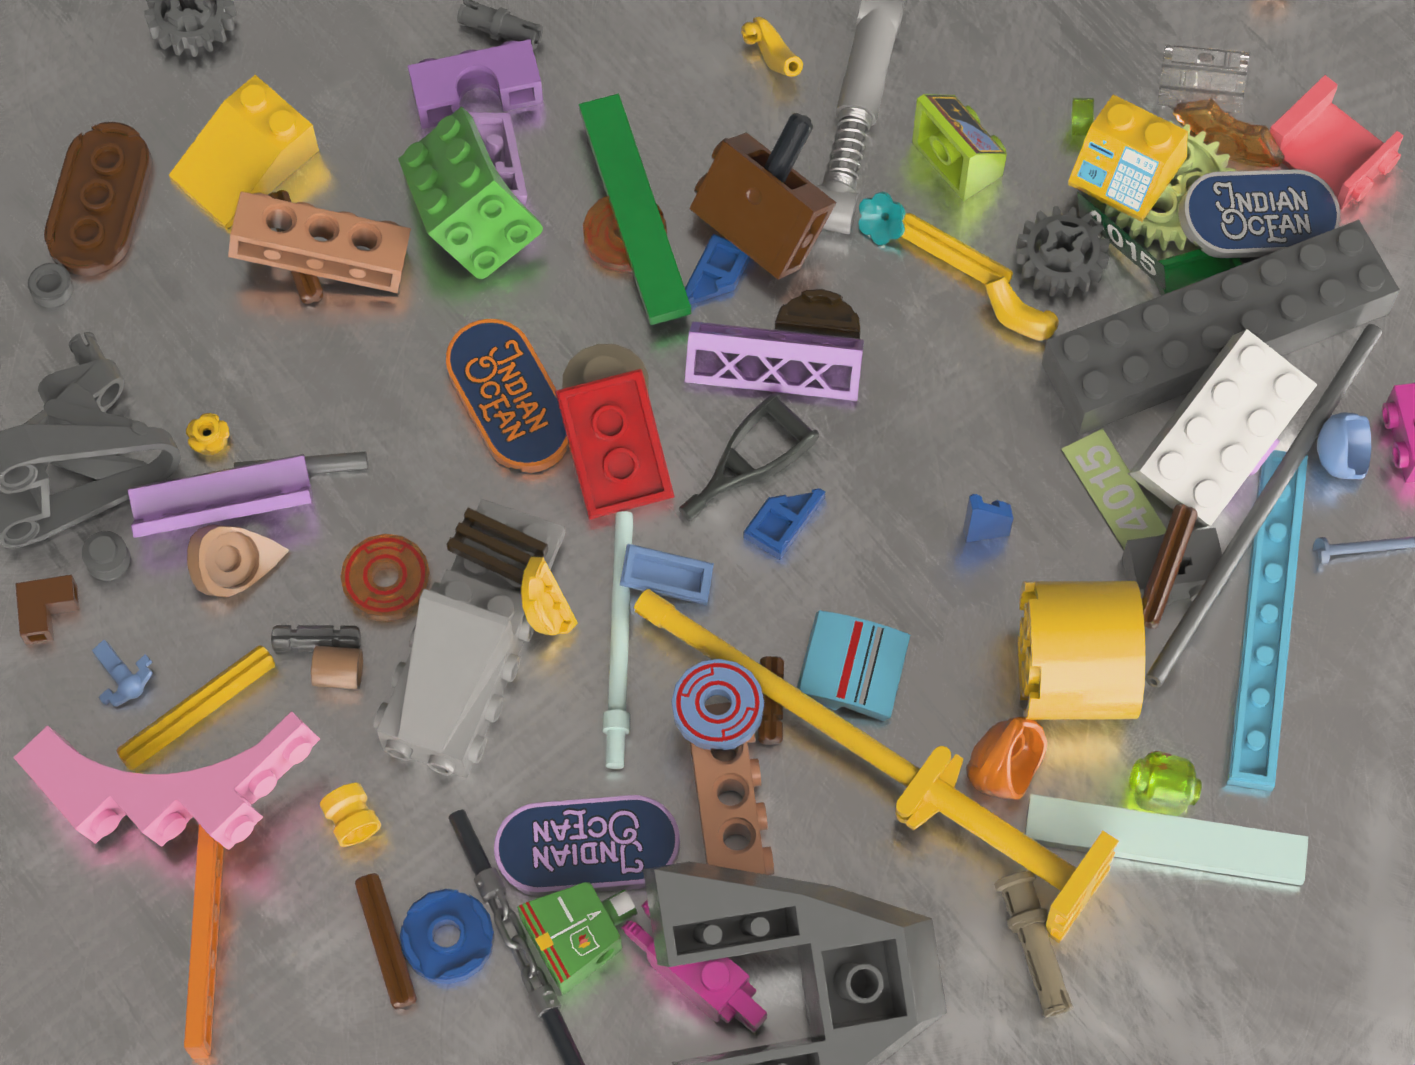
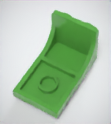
[398,106,543,279]

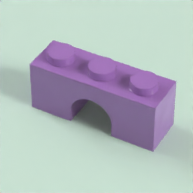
[407,39,544,129]

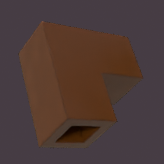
[15,574,80,645]

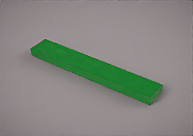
[579,93,691,325]

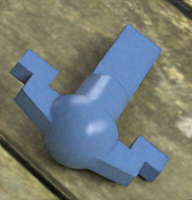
[92,640,153,707]

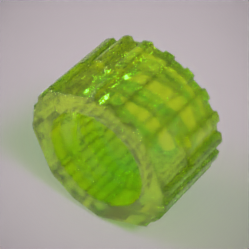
[1072,98,1094,136]

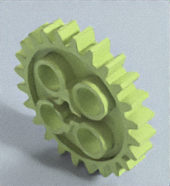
[1099,121,1236,251]

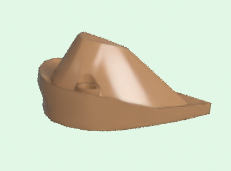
[187,524,289,597]

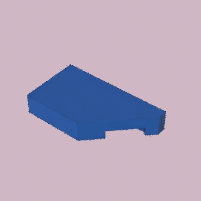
[685,234,750,305]
[743,488,826,560]
[963,494,1014,543]

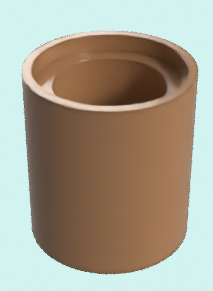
[311,646,363,689]

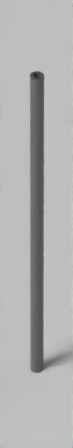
[1145,324,1382,688]

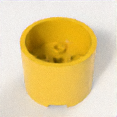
[1017,581,1145,720]

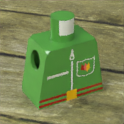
[517,882,638,995]

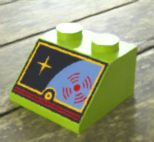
[912,94,1007,202]

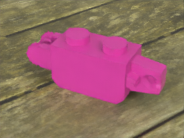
[621,899,767,1033]

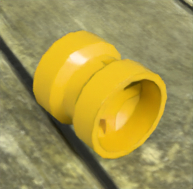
[319,782,381,847]

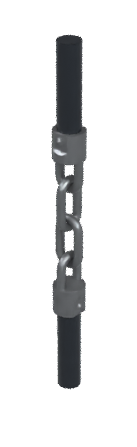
[448,809,585,1065]

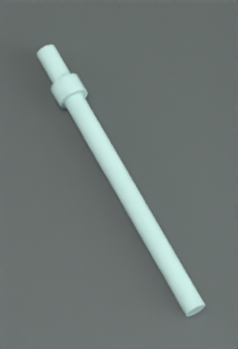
[602,511,633,769]

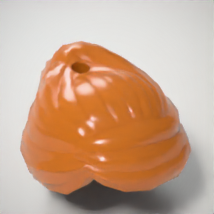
[966,716,1047,800]

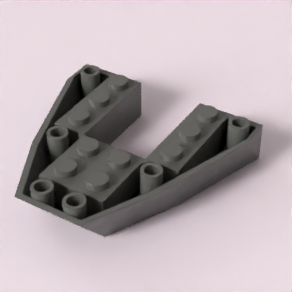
[643,861,947,1065]

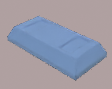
[620,543,714,605]

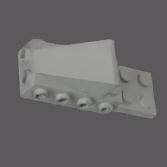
[374,499,565,778]

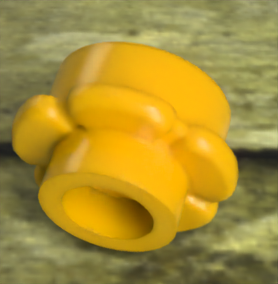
[186,413,229,455]

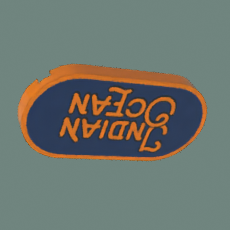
[446,319,569,473]

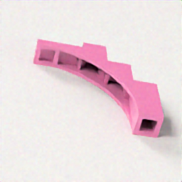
[13,711,320,850]

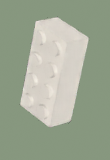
[1128,329,1317,528]

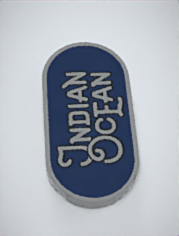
[1178,169,1341,258]

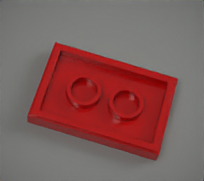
[555,369,675,520]

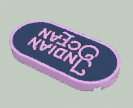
[494,795,680,897]

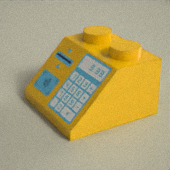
[1068,94,1188,222]

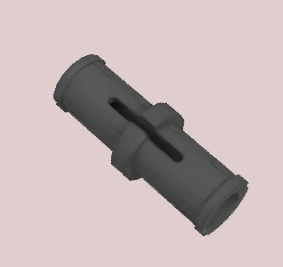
[457,0,543,51]

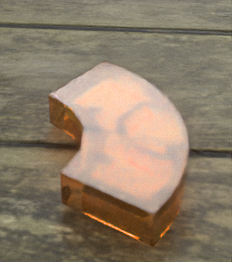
[1172,99,1285,168]

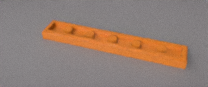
[184,824,224,1058]

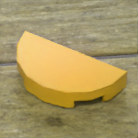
[521,557,578,636]

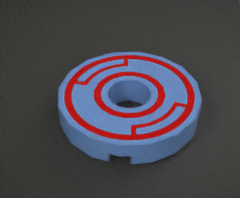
[671,659,764,750]

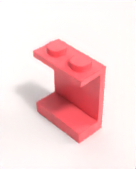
[1264,75,1404,210]

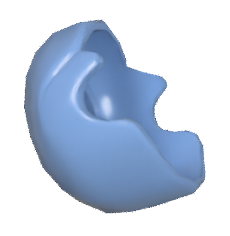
[1316,412,1371,479]

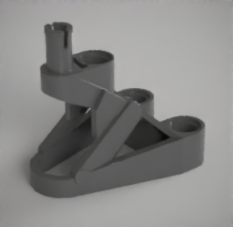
[0,332,181,549]

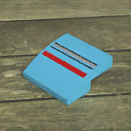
[797,610,911,721]

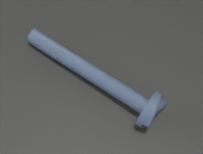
[1313,536,1415,564]

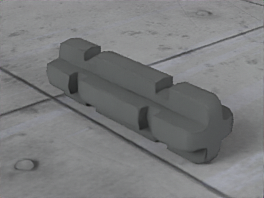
[271,625,361,652]

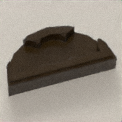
[775,289,861,339]

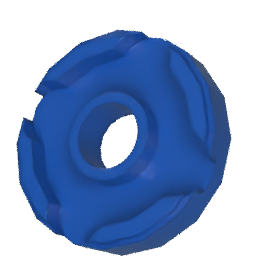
[400,889,495,984]

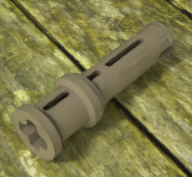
[994,871,1074,1018]

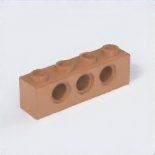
[228,191,411,293]
[690,702,774,875]

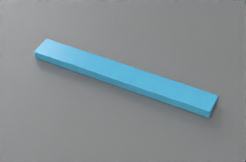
[1226,450,1308,792]

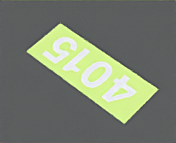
[1061,429,1167,550]

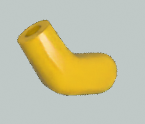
[741,17,803,77]
[985,276,1059,341]

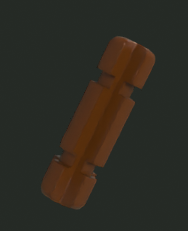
[758,656,784,745]

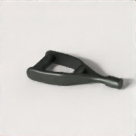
[679,393,819,521]

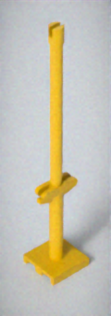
[634,589,1119,943]

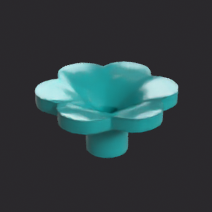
[858,192,905,245]

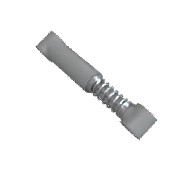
[816,0,905,235]

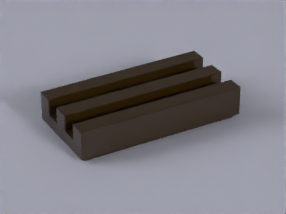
[446,508,548,585]

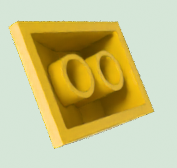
[169,74,319,230]

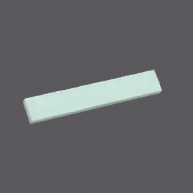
[1025,794,1309,886]

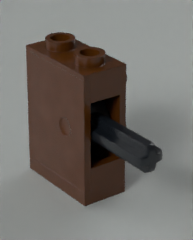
[689,113,837,280]

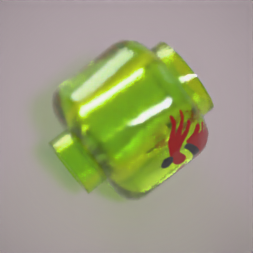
[1128,751,1202,816]

